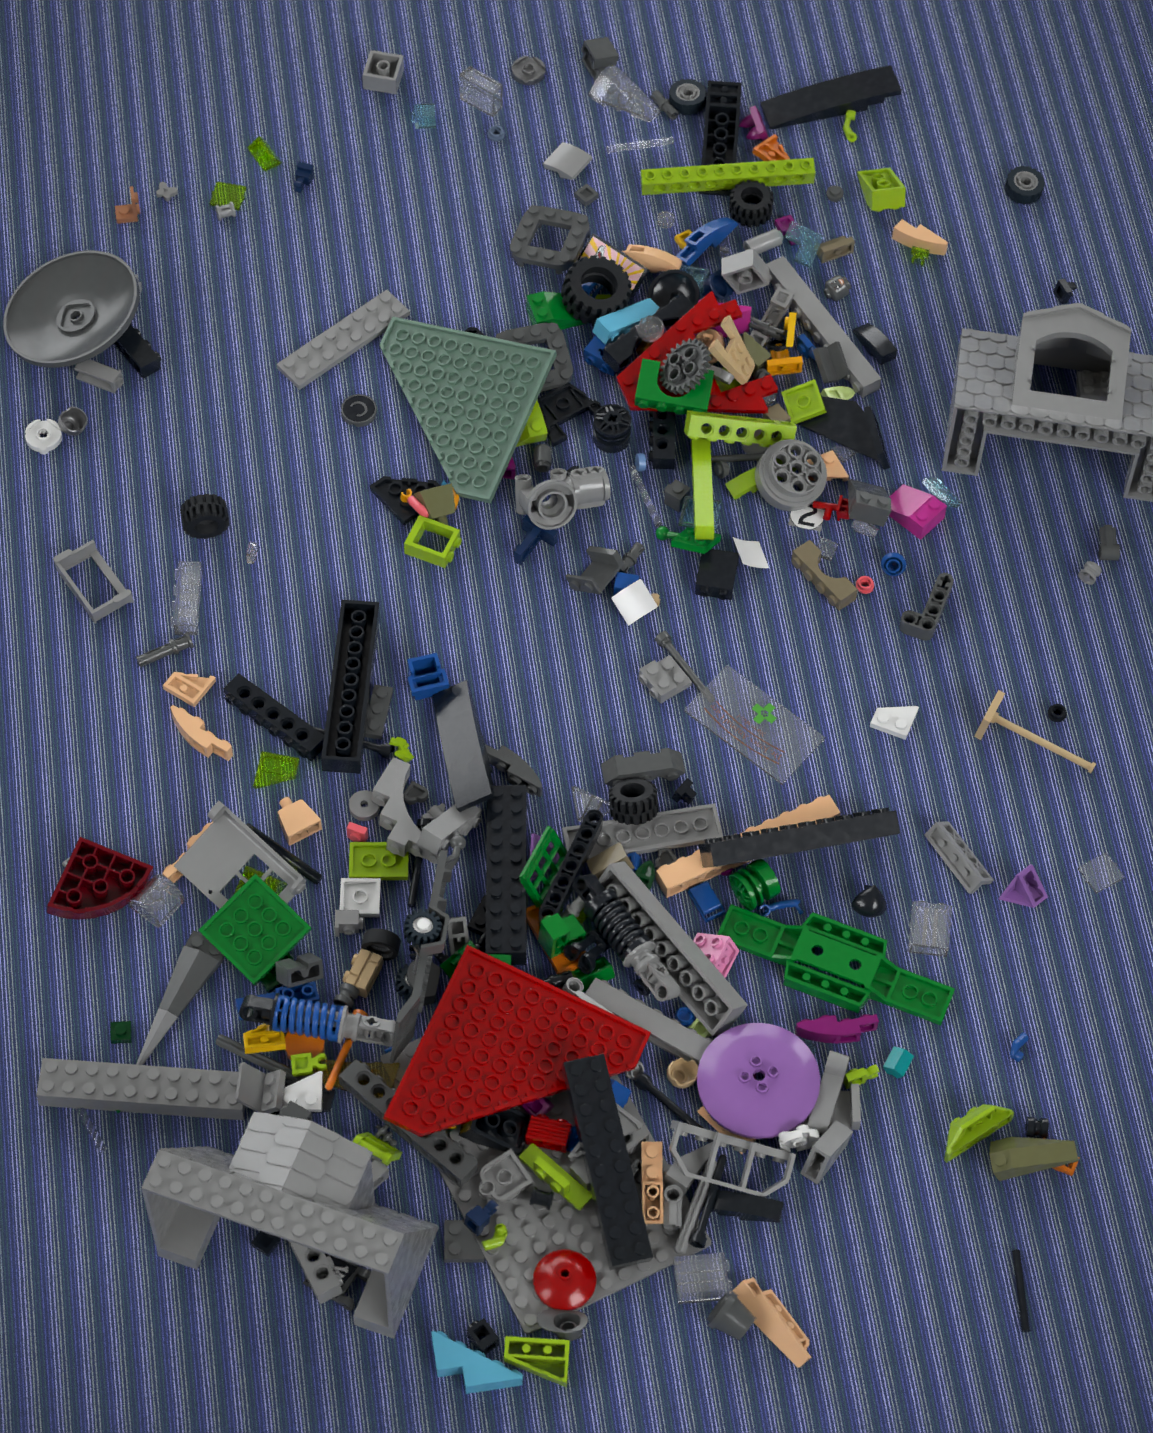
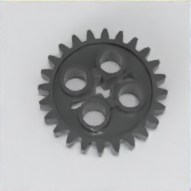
[659,338,712,395]

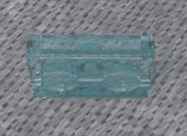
[921,477,962,508]

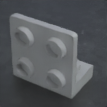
[235,1062,286,1114]

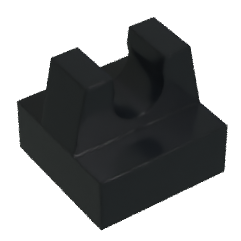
[1053,279,1077,304]
[672,778,697,804]

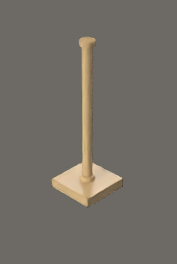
[974,690,1096,774]

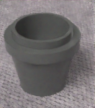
[706,1291,756,1341]

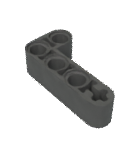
[899,573,954,641]

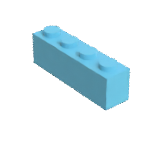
[592,298,659,345]

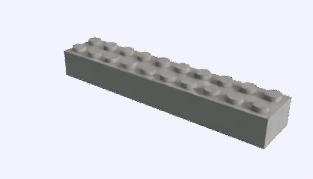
[598,861,748,1036]
[36,1058,246,1120]

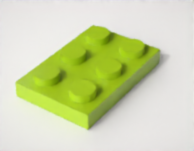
[349,842,409,880]

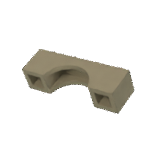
[791,540,858,611]

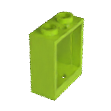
[404,515,462,568]

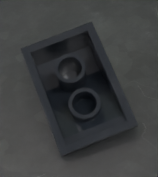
[459,1108,531,1155]

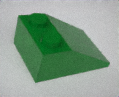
[526,291,584,330]

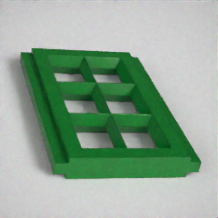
[519,826,567,910]

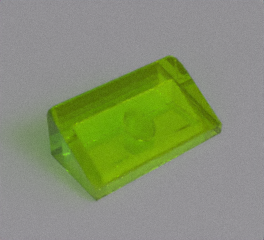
[247,136,282,171]

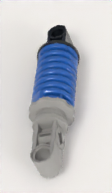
[239,993,396,1047]

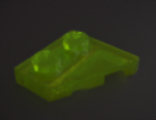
[253,751,300,789]

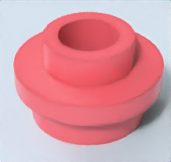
[855,576,874,594]

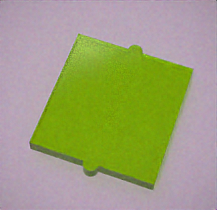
[210,182,247,210]

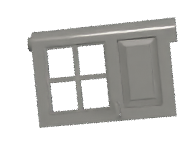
[174,801,306,909]

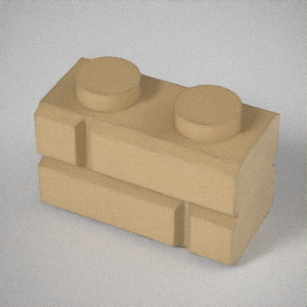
[342,948,384,998]

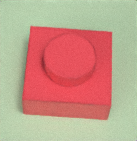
[346,822,368,842]

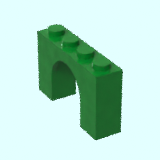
[634,359,714,415]

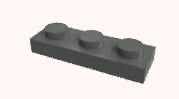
[365,684,393,740]

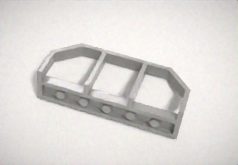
[669,1120,796,1197]

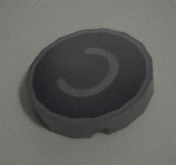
[341,394,377,427]

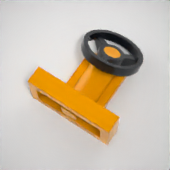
[765,339,803,376]

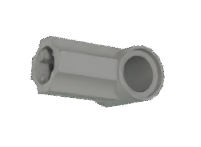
[663,1185,683,1230]

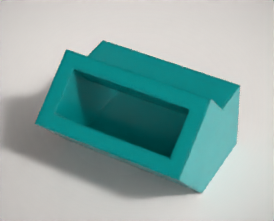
[883,1046,914,1079]

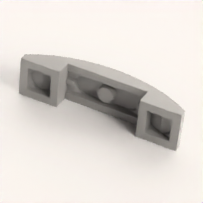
[750,287,794,348]

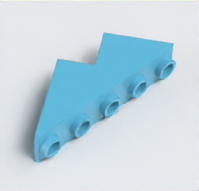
[431,1331,524,1394]

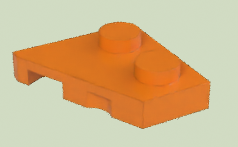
[752,134,790,161]

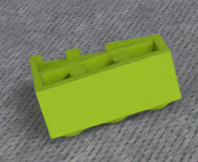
[504,1336,570,1388]

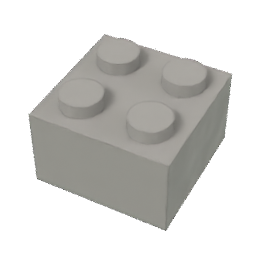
[363,50,404,94]
[721,248,769,295]

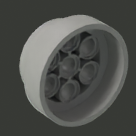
[755,439,827,511]

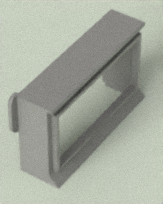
[53,540,134,624]

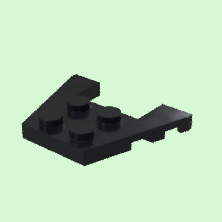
[538,382,602,447]

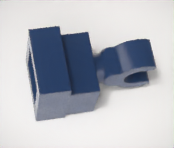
[293,161,315,193]
[464,1199,498,1236]

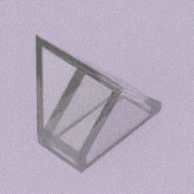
[572,786,610,823]

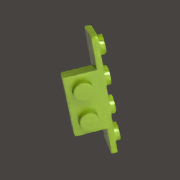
[519,1143,592,1211]

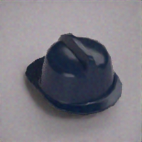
[702,269,734,300]

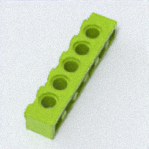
[684,410,797,448]

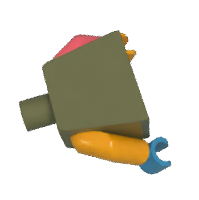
[400,480,460,526]

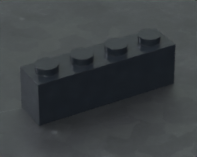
[114,323,161,379]

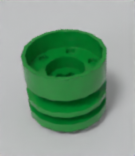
[729,859,781,910]

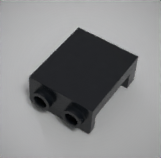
[695,549,739,600]

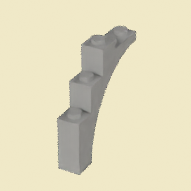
[372,757,448,864]

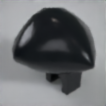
[851,885,887,918]

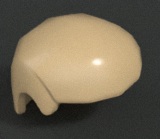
[667,1057,698,1089]

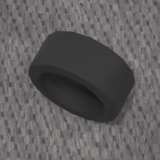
[361,928,401,960]

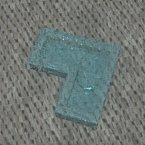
[784,221,823,268]

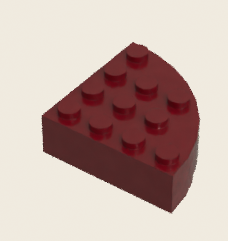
[47,837,154,920]

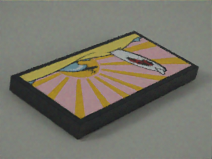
[578,233,649,300]

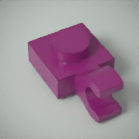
[774,214,798,246]

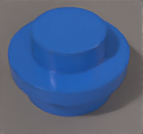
[674,1007,695,1027]

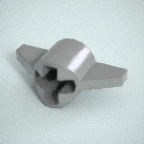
[421,803,445,820]

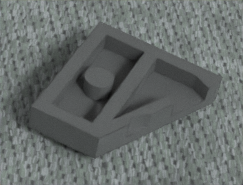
[444,1220,485,1263]

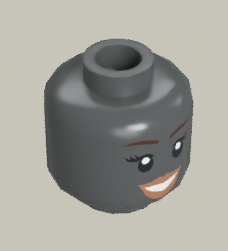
[823,275,851,301]

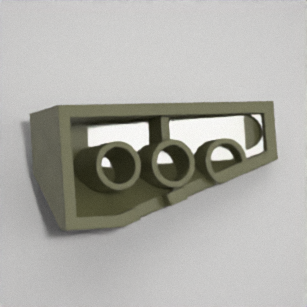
[989,1137,1079,1181]

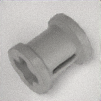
[215,202,236,221]

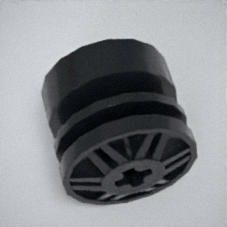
[593,404,632,453]

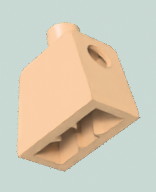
[278,797,322,846]

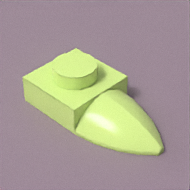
[821,386,856,400]

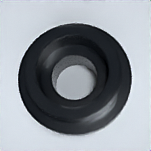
[1047,704,1067,722]

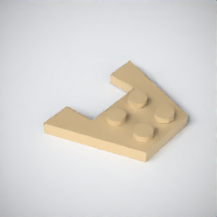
[708,315,755,385]

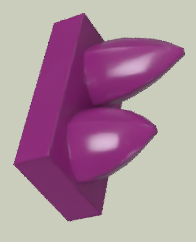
[739,105,769,141]

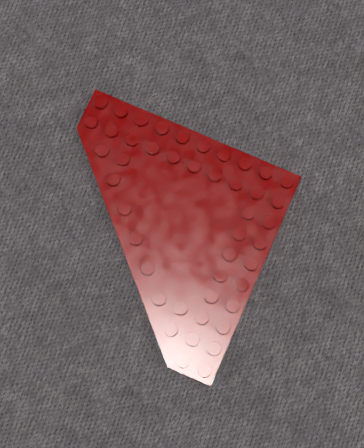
[383,945,651,1137]

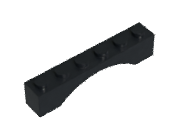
[602,294,695,373]

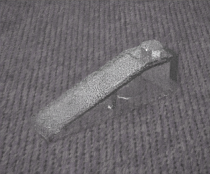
[588,64,661,122]

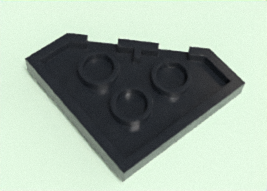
[369,476,440,525]

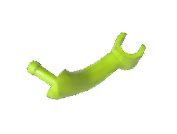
[843,110,857,142]

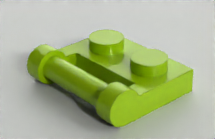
[353,1132,403,1166]

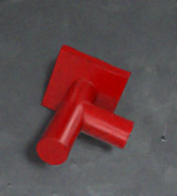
[813,495,850,521]

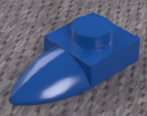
[796,333,816,361]

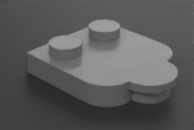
[477,1149,534,1203]

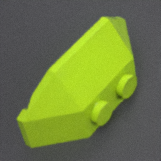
[944,1104,1014,1163]

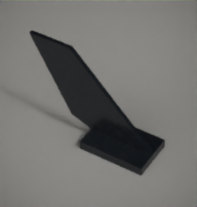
[797,396,891,470]

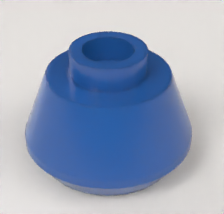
[881,552,906,576]

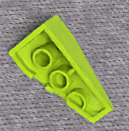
[516,400,548,447]

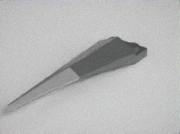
[136,930,225,1065]

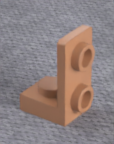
[115,186,141,224]

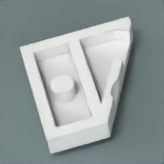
[870,706,919,740]
[282,1071,323,1112]

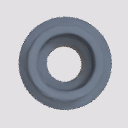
[488,125,505,142]

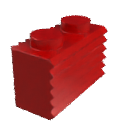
[525,1114,572,1153]

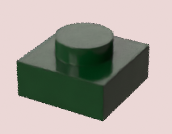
[110,1021,132,1044]

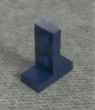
[514,514,558,565]

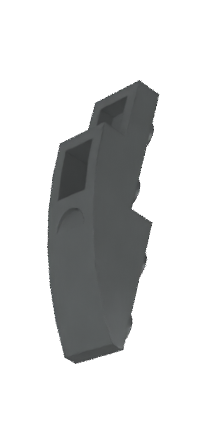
[485,744,542,797]

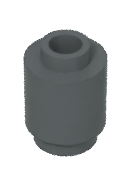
[533,444,552,472]

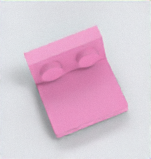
[693,933,740,978]

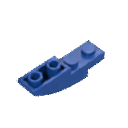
[675,217,739,267]
[235,981,320,1020]

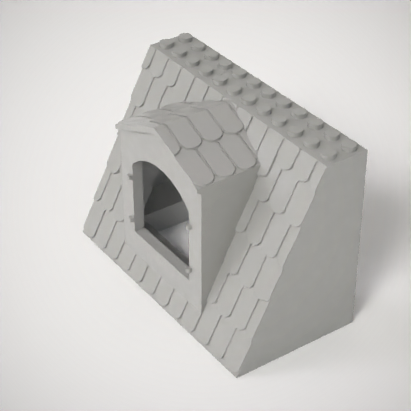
[942,303,1153,502]
[141,1112,439,1339]

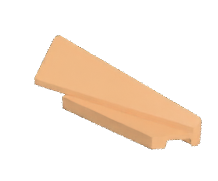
[733,1277,811,1368]

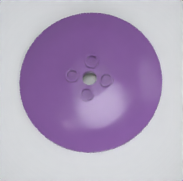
[697,1023,820,1139]

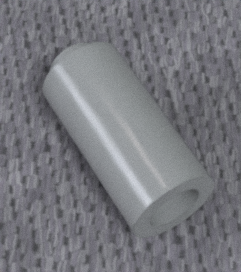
[743,229,783,254]

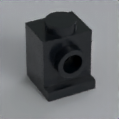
[467,1318,499,1355]

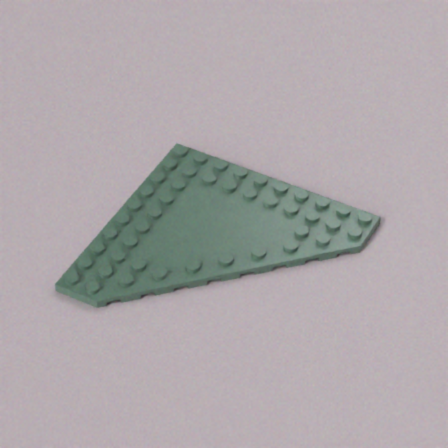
[379,317,557,504]

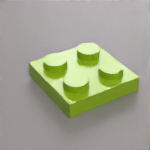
[781,379,827,424]

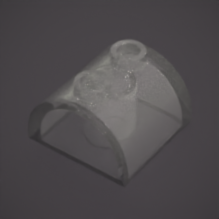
[128,874,185,928]

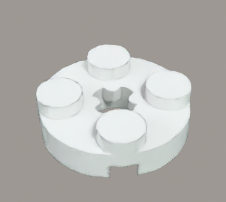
[25,419,63,454]
[778,1125,820,1152]

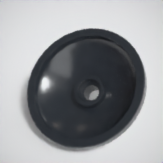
[648,269,700,308]

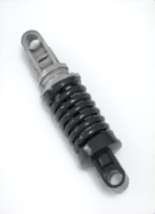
[573,874,680,1002]

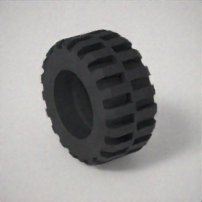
[561,255,632,326]

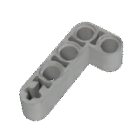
[807,1050,850,1135]

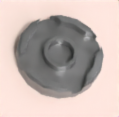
[512,56,545,85]

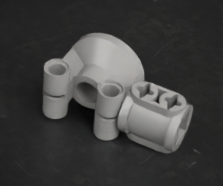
[515,466,611,530]

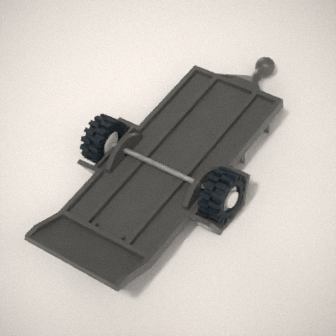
[390,835,466,1063]

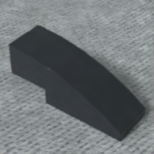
[852,323,897,365]

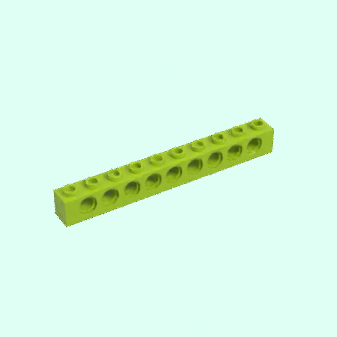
[640,158,815,195]

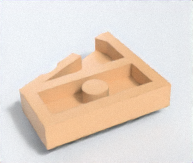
[807,450,849,481]
[163,672,216,707]

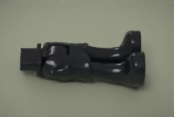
[563,928,612,974]

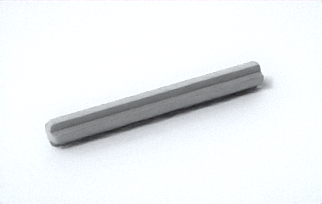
[674,1160,717,1255]

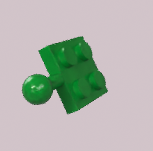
[655,526,721,554]

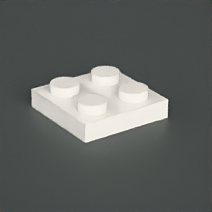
[340,878,381,917]

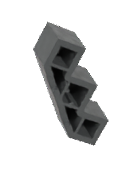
[601,748,686,787]

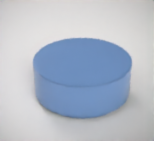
[635,453,646,472]

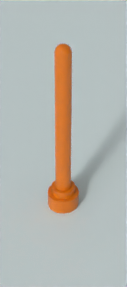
[325,1009,368,1090]

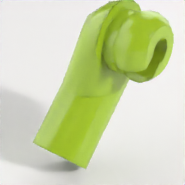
[482,1223,508,1251]

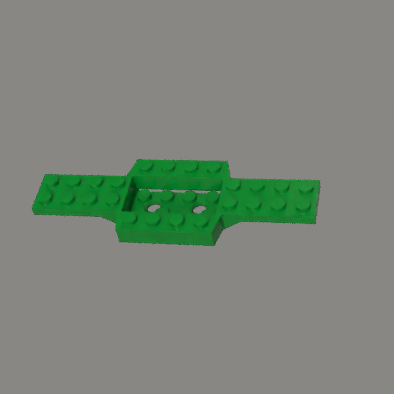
[717,904,955,1025]

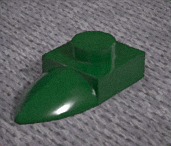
[635,860,655,890]

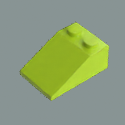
[857,168,906,212]

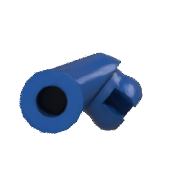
[1010,1033,1029,1062]

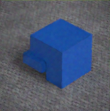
[407,653,449,701]

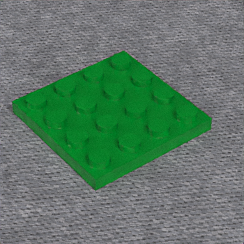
[198,874,312,986]

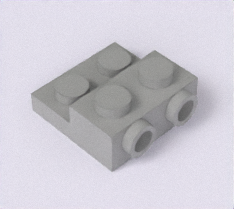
[638,655,692,704]

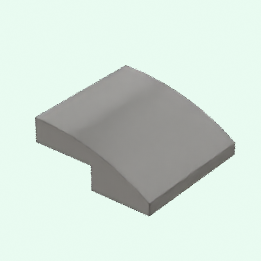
[543,142,593,180]

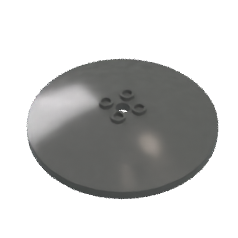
[3,250,140,368]

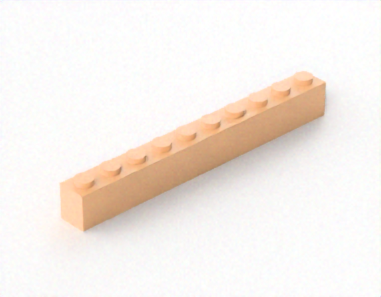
[656,795,841,898]

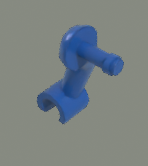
[757,899,803,916]

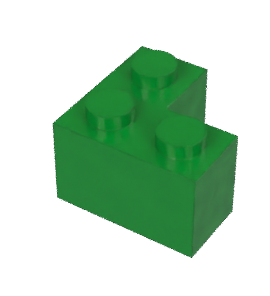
[538,913,586,959]

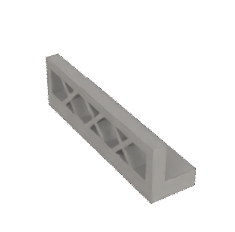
[924,821,994,894]

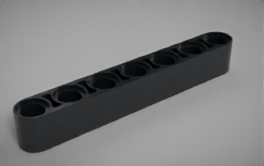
[538,809,603,926]

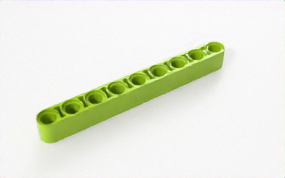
[691,426,714,540]

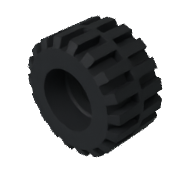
[729,180,774,227]
[180,494,229,539]
[608,778,659,825]

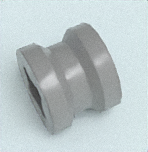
[1078,561,1102,585]

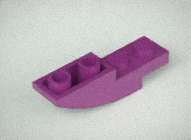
[795,1014,879,1044]

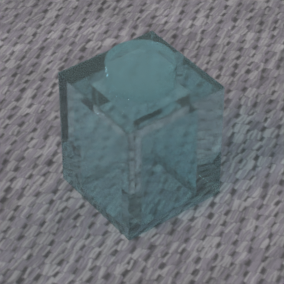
[411,103,436,129]

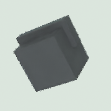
[581,37,619,83]

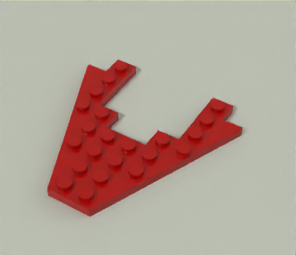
[616,291,778,414]

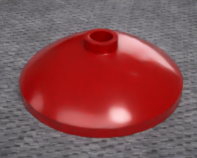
[533,1249,597,1311]

